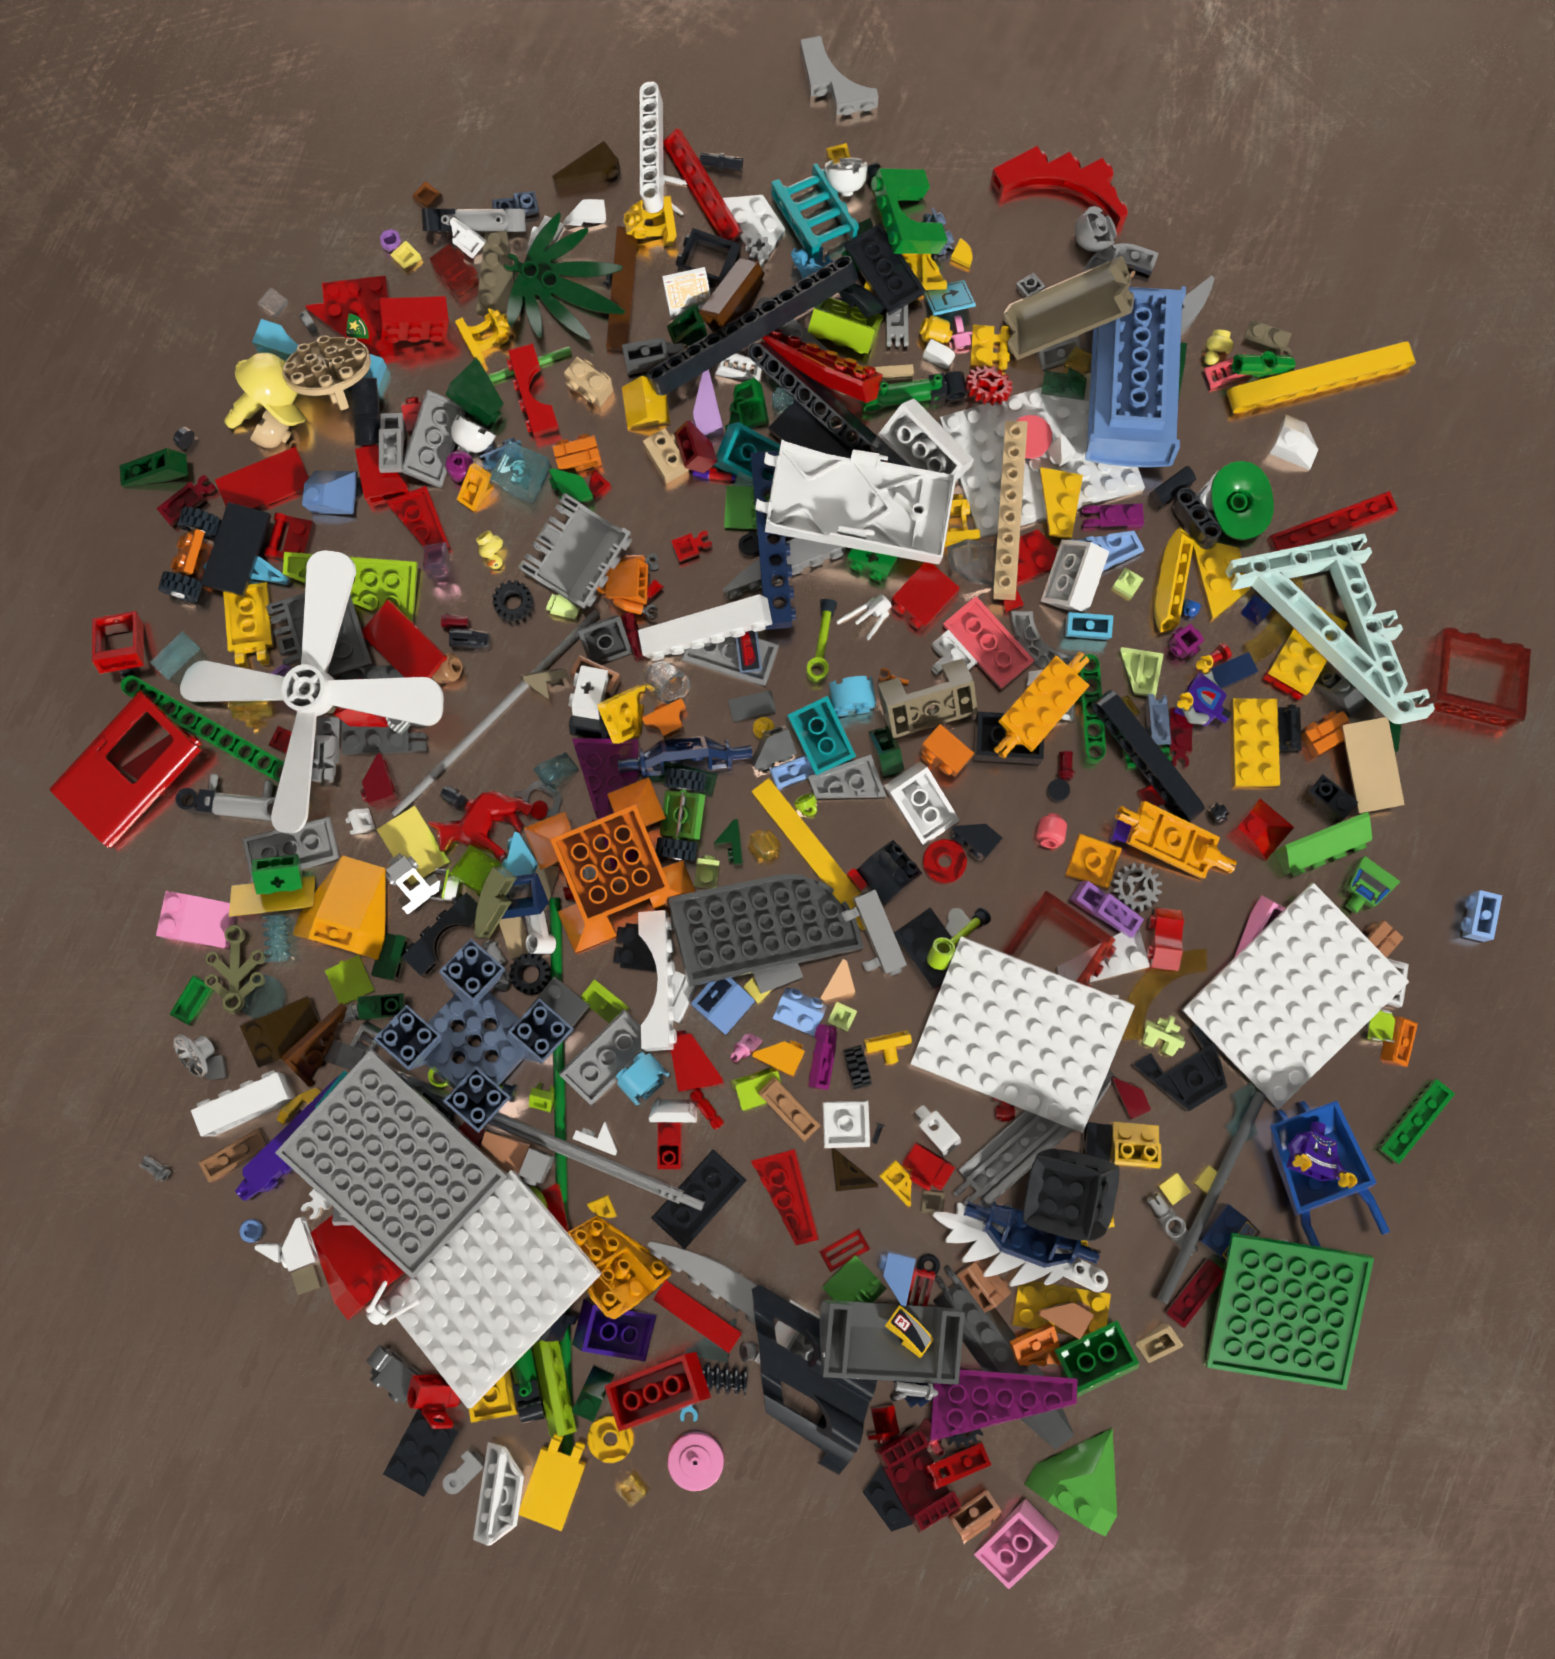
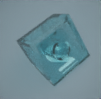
[490,441,552,505]

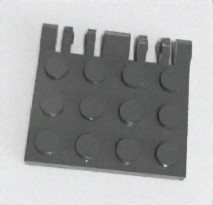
[266,593,373,678]
[341,665,427,756]

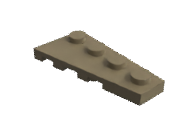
[476,231,520,317]

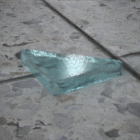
[686,1319,737,1363]

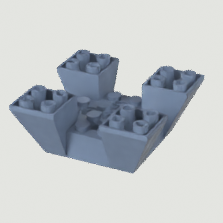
[374,939,574,1133]

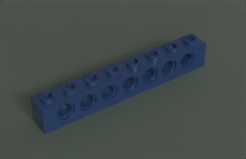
[751,451,796,630]

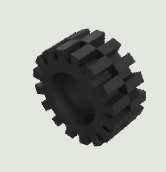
[492,580,534,623]
[509,953,551,995]
[843,1045,872,1089]

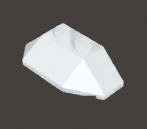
[473,1442,524,1545]

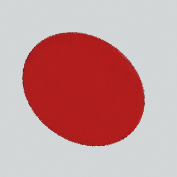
[531,800,548,820]

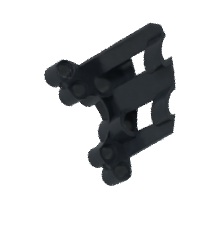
[751,1284,877,1475]

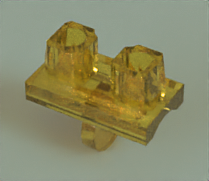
[228,701,273,727]

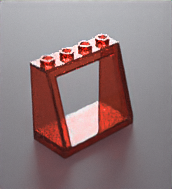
[1422,627,1531,729]
[1004,891,1117,987]

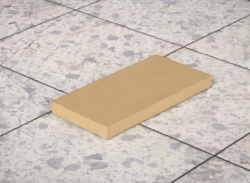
[1341,717,1405,813]

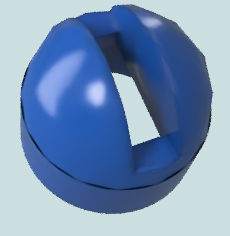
[1182,599,1202,617]

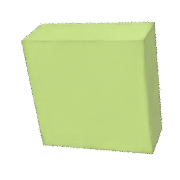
[827,1002,857,1032]

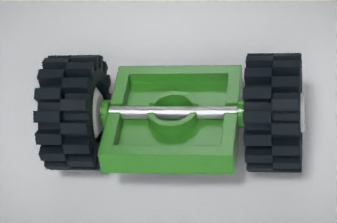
[655,768,707,861]

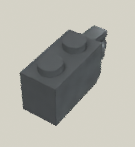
[622,338,684,375]

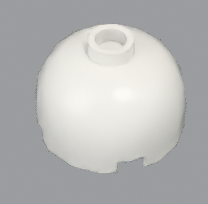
[825,158,867,196]
[451,414,496,454]

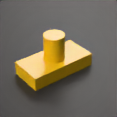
[864,1030,912,1064]

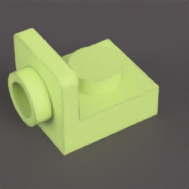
[694,855,720,889]

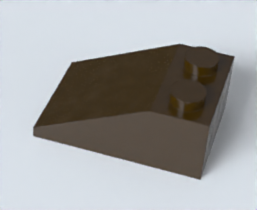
[240,996,320,1068]

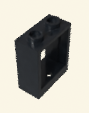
[676,228,741,288]

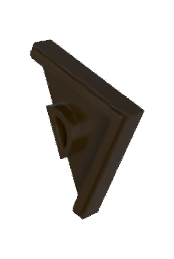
[831,1148,878,1191]

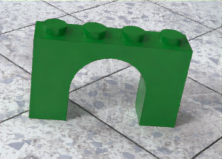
[871,168,948,254]

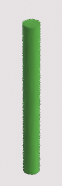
[488,346,572,382]

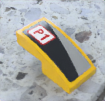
[885,1305,934,1358]

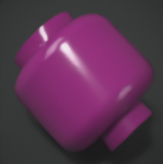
[445,450,474,482]

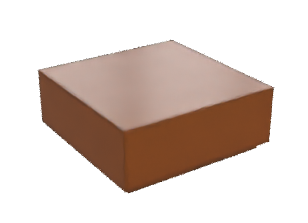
[412,181,443,209]

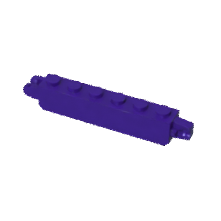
[235,1076,339,1201]

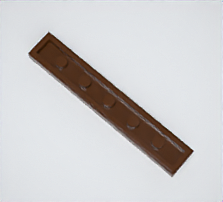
[606,226,638,351]

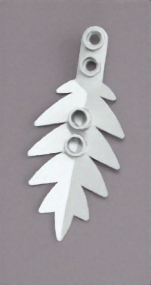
[932,1200,1108,1292]

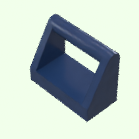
[502,873,549,919]

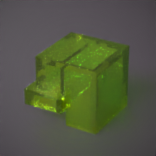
[450,845,501,897]

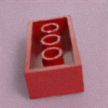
[604,1352,711,1432]

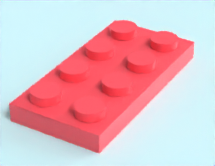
[942,596,1035,690]

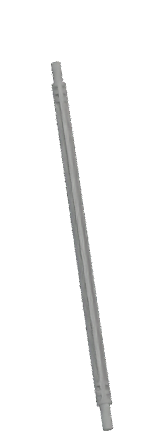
[394,1069,705,1211]

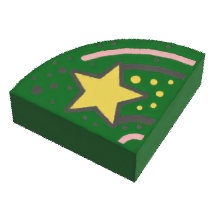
[346,314,369,339]

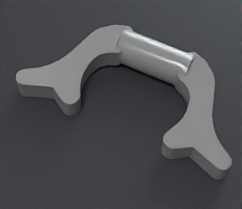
[513,781,562,817]

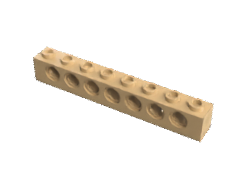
[993,421,1028,600]

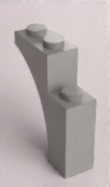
[800,36,879,115]

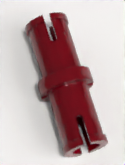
[620,612,643,658]

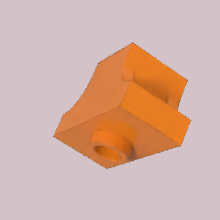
[642,698,686,740]

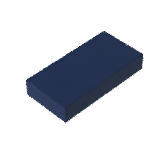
[1211,652,1258,689]

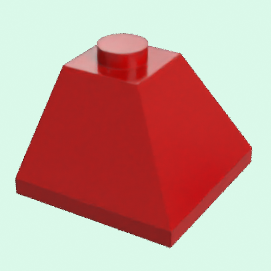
[1231,798,1295,861]

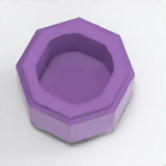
[380,229,402,252]

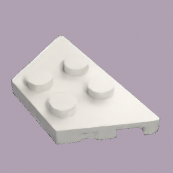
[723,195,785,268]

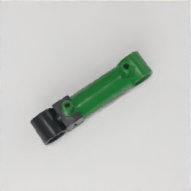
[862,371,967,412]
[511,1347,546,1424]

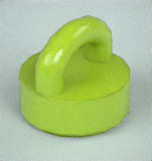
[794,793,817,816]

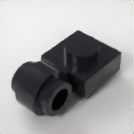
[439,785,469,809]

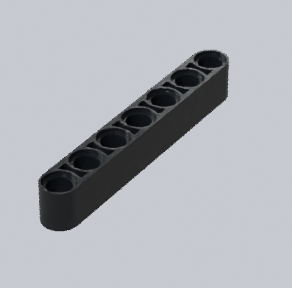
[1092,690,1205,822]

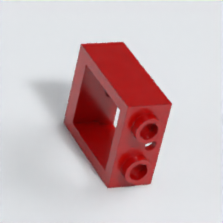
[92,611,144,674]

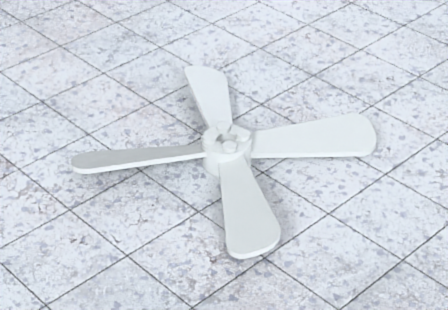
[180,550,443,833]

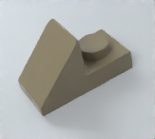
[519,668,568,699]

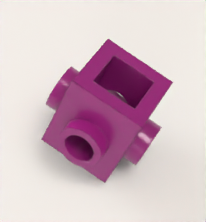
[1169,623,1205,660]

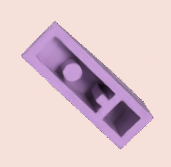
[691,369,724,439]

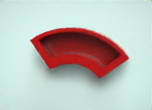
[1146,907,1184,971]

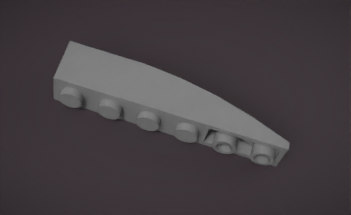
[723,538,846,599]
[647,1240,757,1325]

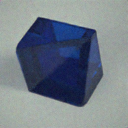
[1241,595,1272,626]

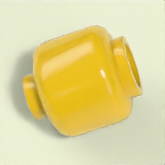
[919,315,953,345]

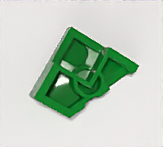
[725,378,769,430]

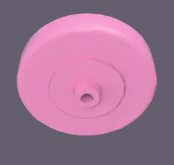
[667,1431,724,1491]

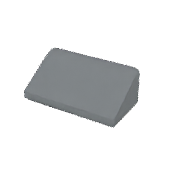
[1036,335,1083,370]

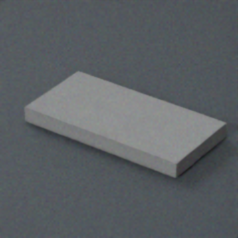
[402,390,466,488]
[682,636,779,687]
[242,816,340,882]
[559,1009,647,1106]

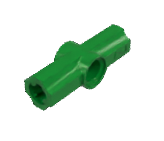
[1231,351,1296,379]

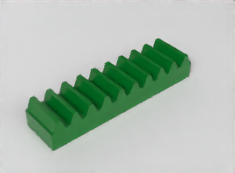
[1378,1079,1455,1164]

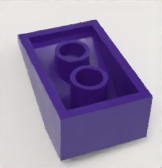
[572,1299,656,1362]

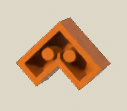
[919,724,974,777]

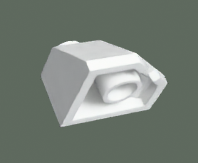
[1269,415,1318,470]

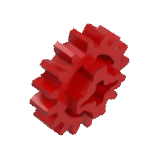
[965,365,1013,406]

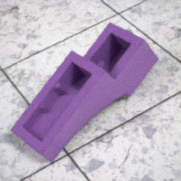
[1070,881,1144,938]

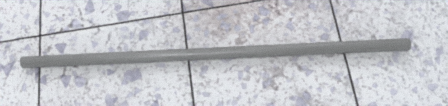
[390,610,600,817]

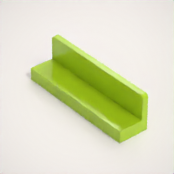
[532,1340,577,1437]

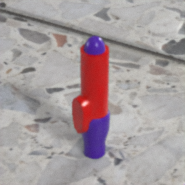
[693,468,736,482]

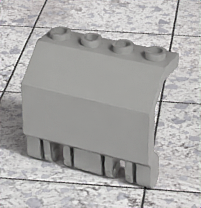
[518,493,632,609]

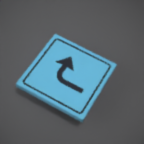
[924,280,976,316]

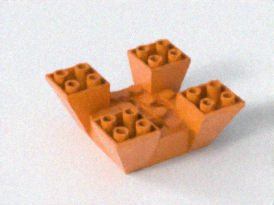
[523,777,696,953]

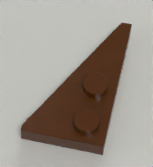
[281,1003,348,1087]

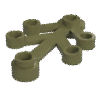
[204,925,266,1014]

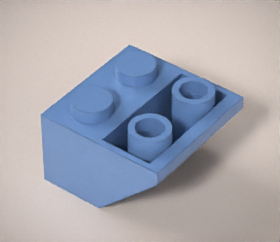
[691,978,755,1035]

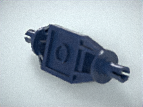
[618,736,752,779]
[963,1201,1101,1268]

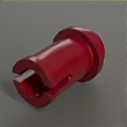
[441,613,469,630]
[1057,751,1075,780]

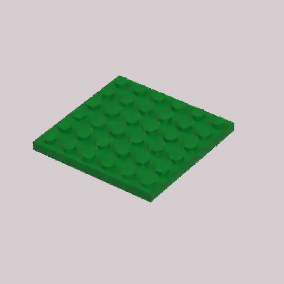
[1206,1233,1374,1390]

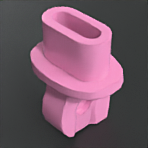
[951,315,972,348]
[730,1033,763,1064]

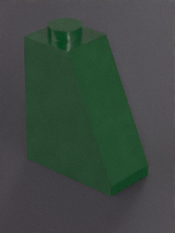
[445,358,504,428]

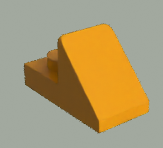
[456,463,493,511]

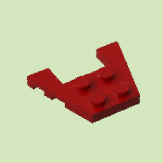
[1003,529,1058,614]

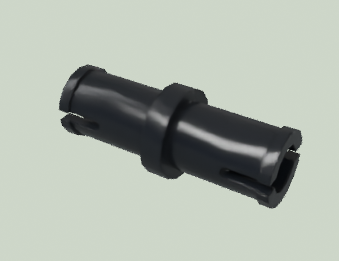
[700,151,744,172]

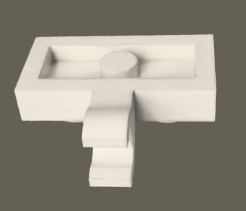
[931,630,977,676]

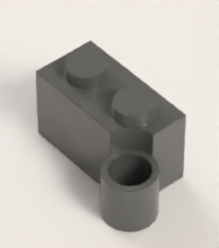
[366,1345,421,1404]

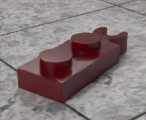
[156,475,216,527]
[1168,707,1193,768]

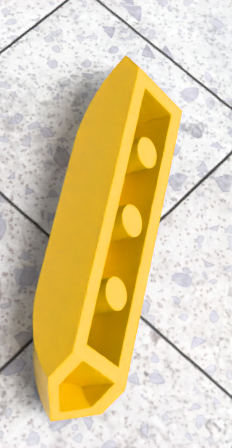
[1154,527,1194,632]

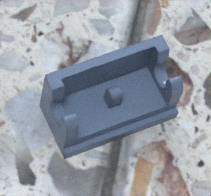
[1145,694,1171,745]

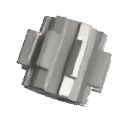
[745,234,772,263]

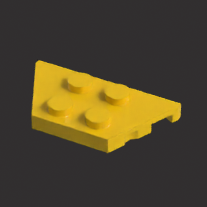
[864,254,947,292]
[1192,538,1250,620]
[597,685,646,743]

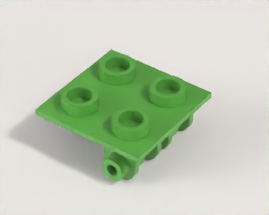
[724,485,770,529]
[822,1255,887,1303]

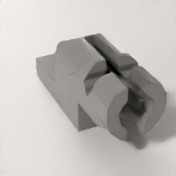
[311,717,341,783]

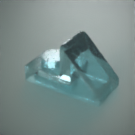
[533,752,579,789]

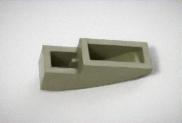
[475,867,517,939]

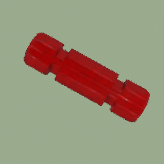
[1263,668,1304,700]
[690,1088,724,1130]

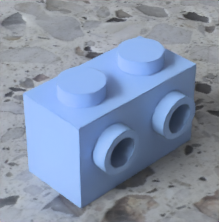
[1461,890,1502,942]

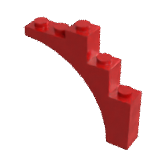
[991,146,1128,227]

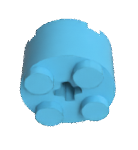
[829,676,877,716]
[616,1052,670,1105]

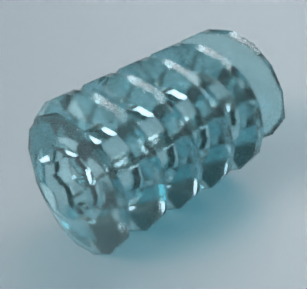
[262,915,294,963]

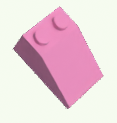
[156,891,237,949]
[974,1499,1060,1589]

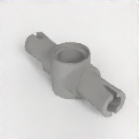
[1147,1192,1198,1255]

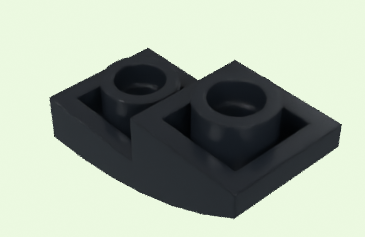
[838,283,884,318]

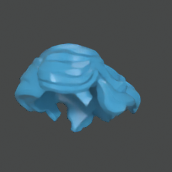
[791,247,833,279]

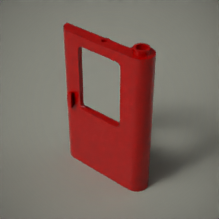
[49,690,203,848]

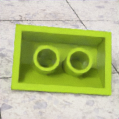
[807,297,884,354]

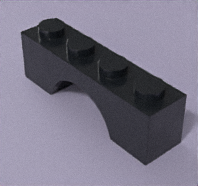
[402,892,478,978]

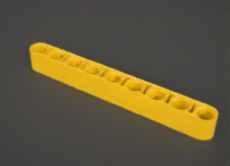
[1226,342,1416,413]

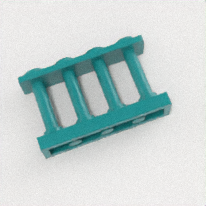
[771,163,859,259]

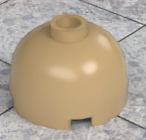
[250,409,292,448]

